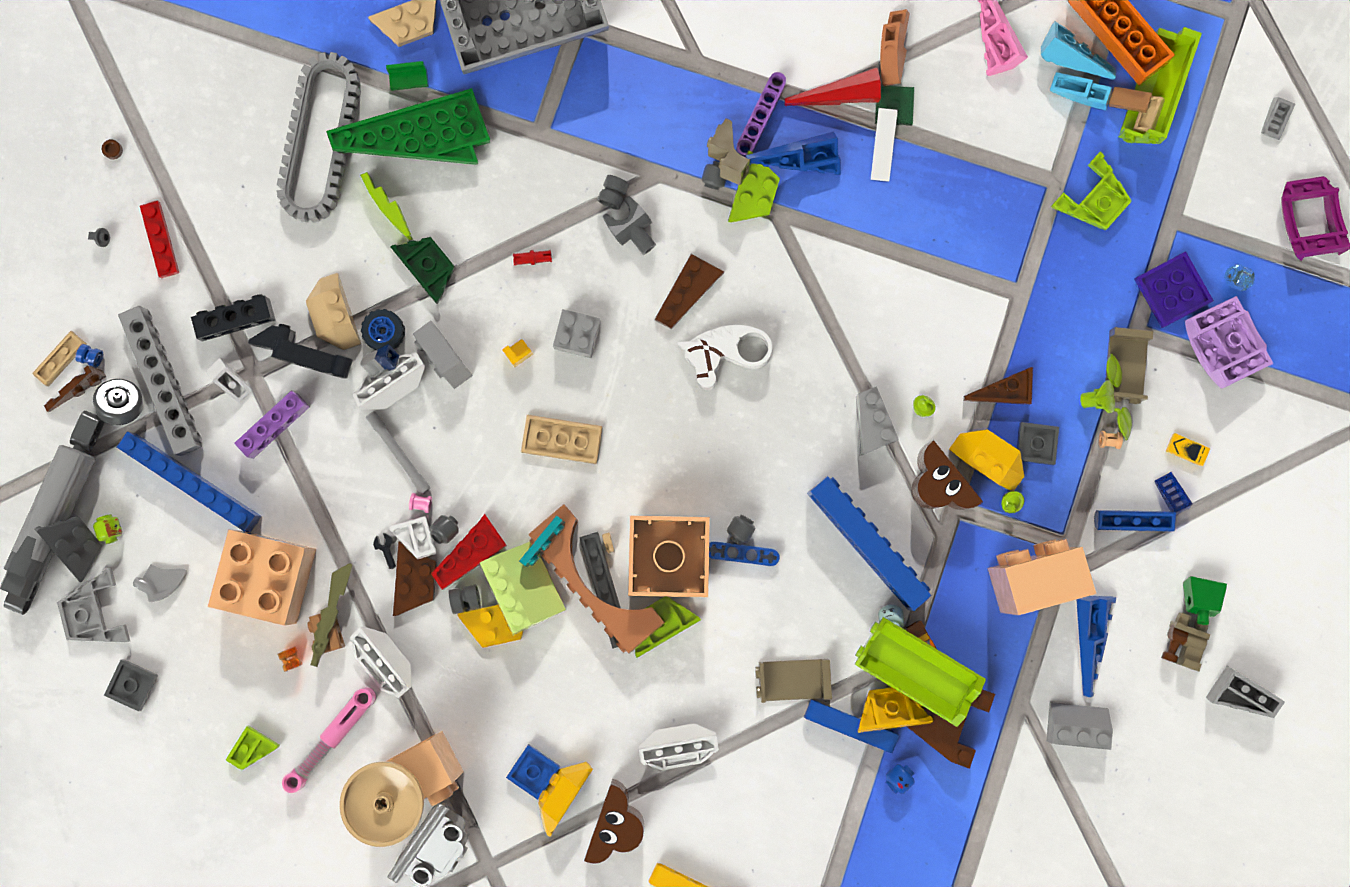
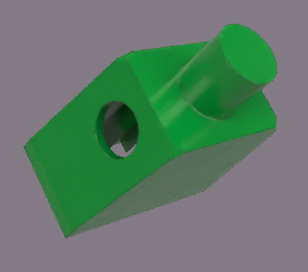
[1183,576,1227,625]

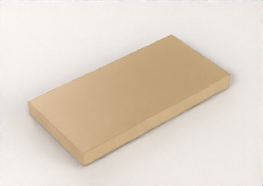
[521,415,602,464]

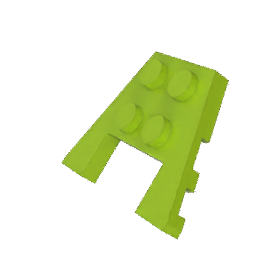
[1051,151,1132,230]

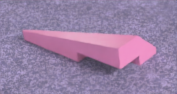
[978,0,1028,76]

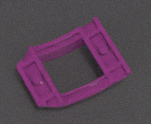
[1281,176,1350,261]

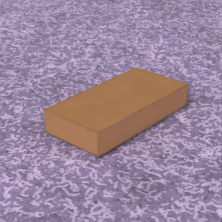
[1109,87,1152,113]

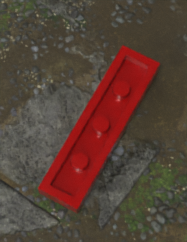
[140,200,179,279]

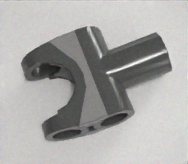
[602,196,656,255]

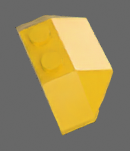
[949,429,1024,491]
[538,762,593,836]

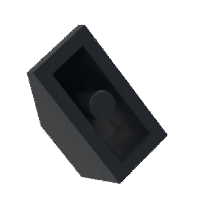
[248,324,296,350]

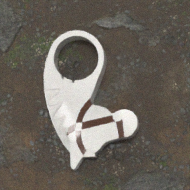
[677,325,772,390]

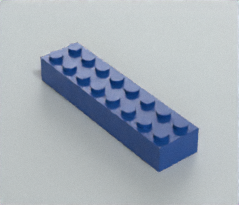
[807,476,932,611]

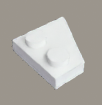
[389,516,436,559]

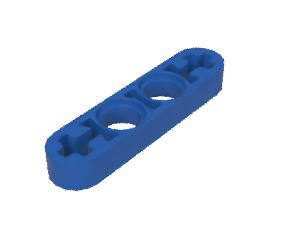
[709,542,780,566]

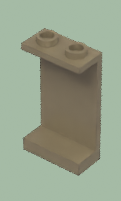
[1105,327,1154,404]
[755,659,832,703]

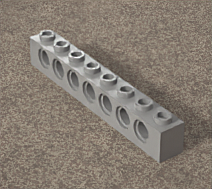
[118,306,202,456]

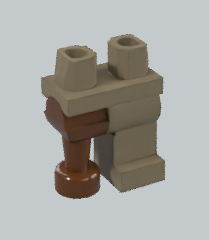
[1161,612,1210,671]

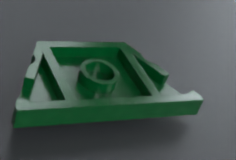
[391,237,455,304]

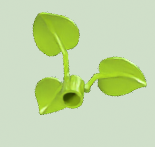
[1080,354,1132,440]

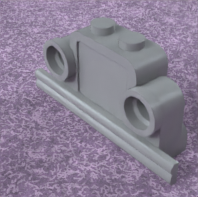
[387,802,468,886]

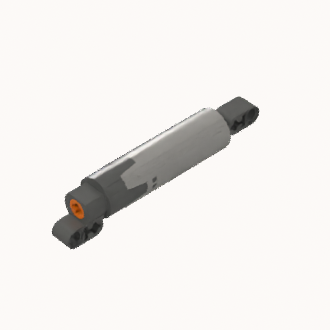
[0,411,105,615]

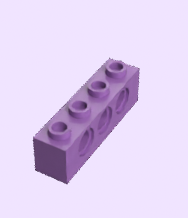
[234,390,310,459]

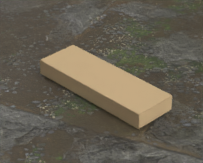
[32,331,87,387]

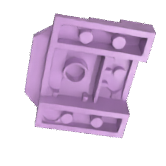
[1185,296,1273,389]

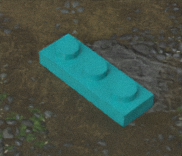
[519,515,565,567]

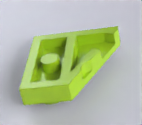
[226,725,280,770]

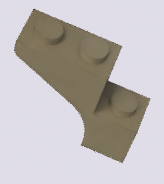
[707,118,750,185]

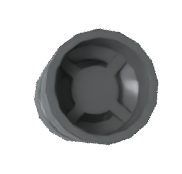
[597,175,629,210]
[449,585,481,614]

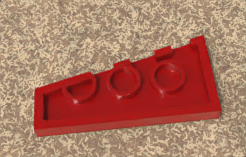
[431,514,507,590]

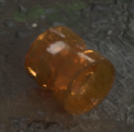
[277,647,303,672]

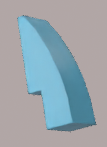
[1050,72,1112,110]

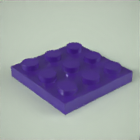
[1134,251,1214,328]

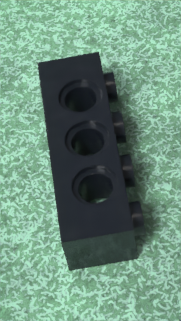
[191,294,276,342]

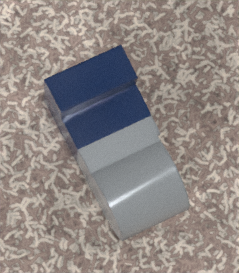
[360,344,399,376]

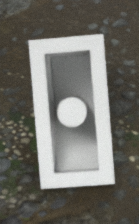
[206,358,252,403]

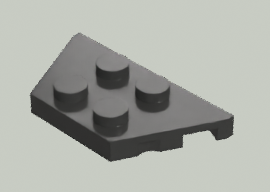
[34,516,102,583]

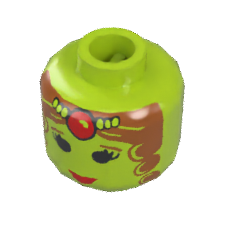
[93,514,122,544]

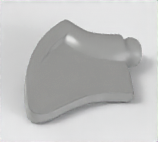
[133,564,187,602]

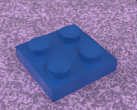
[506,744,560,800]

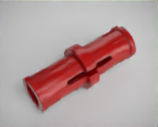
[513,250,552,266]

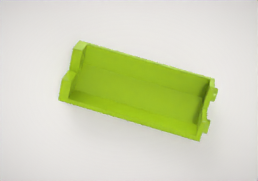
[1118,27,1202,144]
[855,617,986,727]

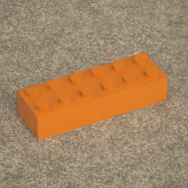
[1068,0,1175,85]

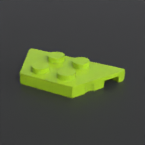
[728,150,780,223]
[635,596,701,658]

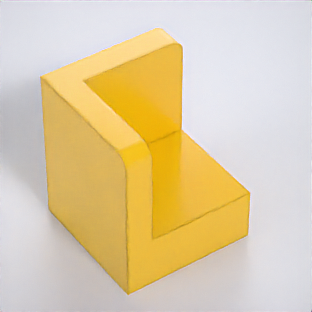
[502,339,533,367]

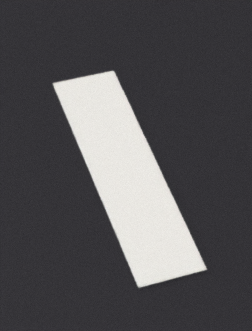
[871,108,897,181]

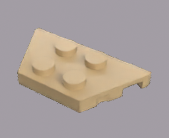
[368,0,436,47]

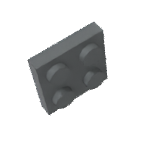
[1017,422,1059,465]
[104,659,158,711]

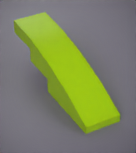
[360,172,413,241]

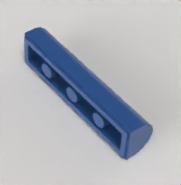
[1094,510,1176,531]

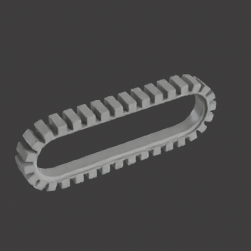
[276,52,361,223]

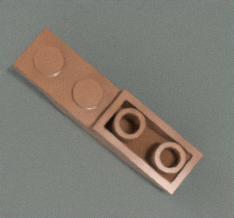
[880,9,910,86]

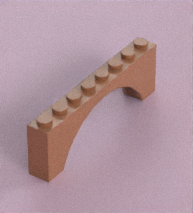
[528,504,665,653]

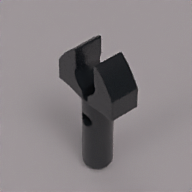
[373,533,396,569]

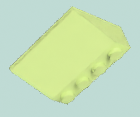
[480,542,566,635]

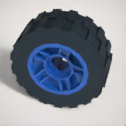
[361,309,405,351]

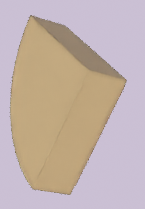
[602,533,615,553]

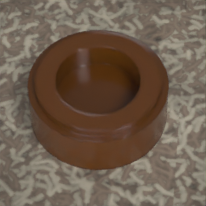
[101,139,123,160]

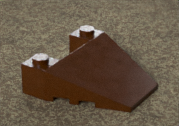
[906,689,995,769]

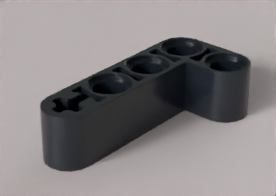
[271,338,353,379]

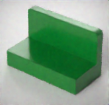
[386,61,429,91]

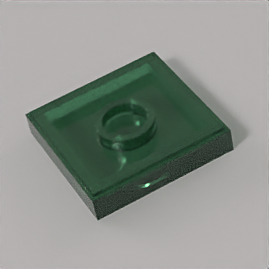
[875,86,914,126]

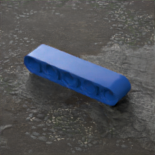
[804,699,899,753]

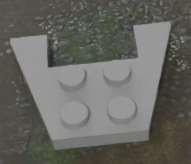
[57,569,130,642]

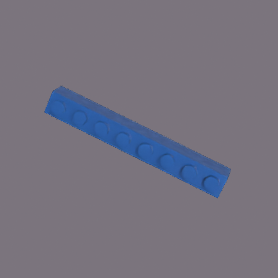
[116,431,262,532]

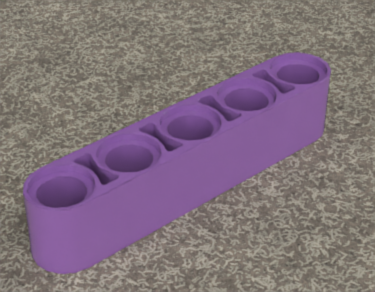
[736,72,786,158]

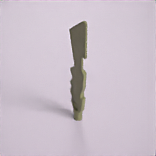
[310,563,352,667]

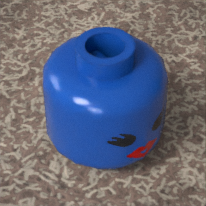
[885,764,915,794]

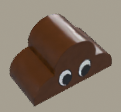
[911,441,983,510]
[584,779,644,864]

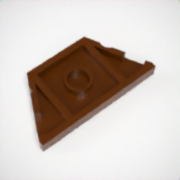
[393,541,437,616]

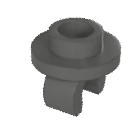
[88,228,110,247]

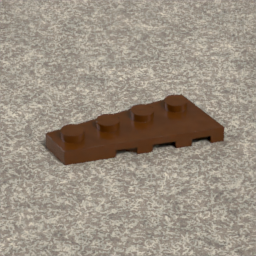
[655,254,724,329]

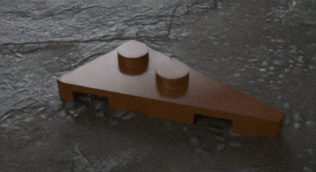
[44,366,106,412]

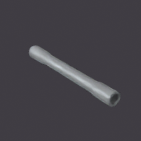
[366,411,431,495]

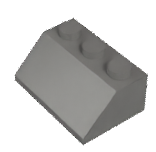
[1046,702,1113,750]

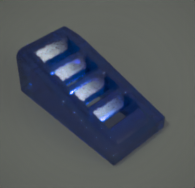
[1154,472,1193,515]

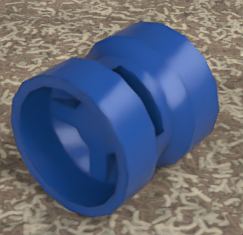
[75,344,104,368]

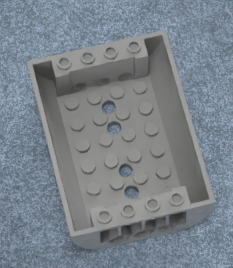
[440,0,609,75]

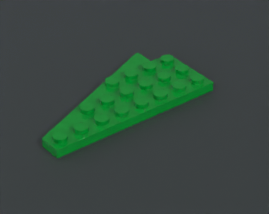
[326,88,490,165]

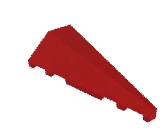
[784,68,881,106]

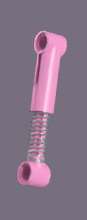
[282,687,376,793]

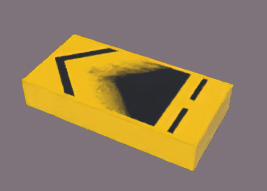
[1166,433,1210,466]

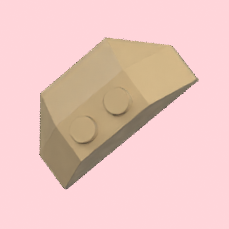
[306,273,362,350]

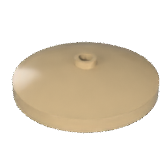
[339,761,424,847]

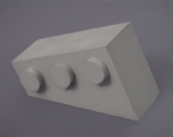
[413,321,473,389]
[856,386,899,456]
[1206,666,1285,718]

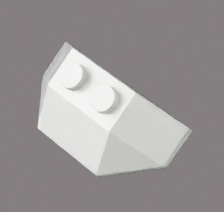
[352,352,425,409]
[349,626,411,698]
[638,723,719,770]

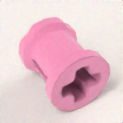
[409,493,432,513]

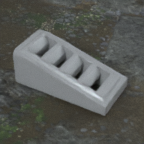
[1261,97,1295,140]

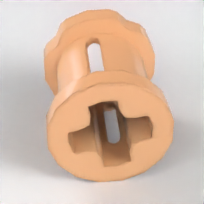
[1098,431,1123,449]

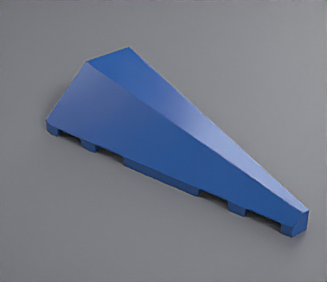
[746,131,841,175]
[1076,596,1116,698]

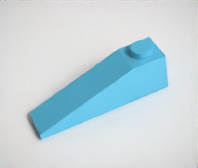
[1041,21,1116,80]

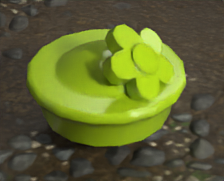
[913,395,936,417]
[1001,491,1024,513]

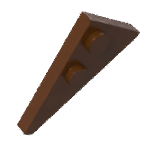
[963,367,1033,405]

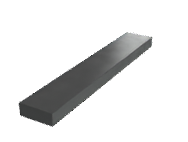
[579,532,621,649]

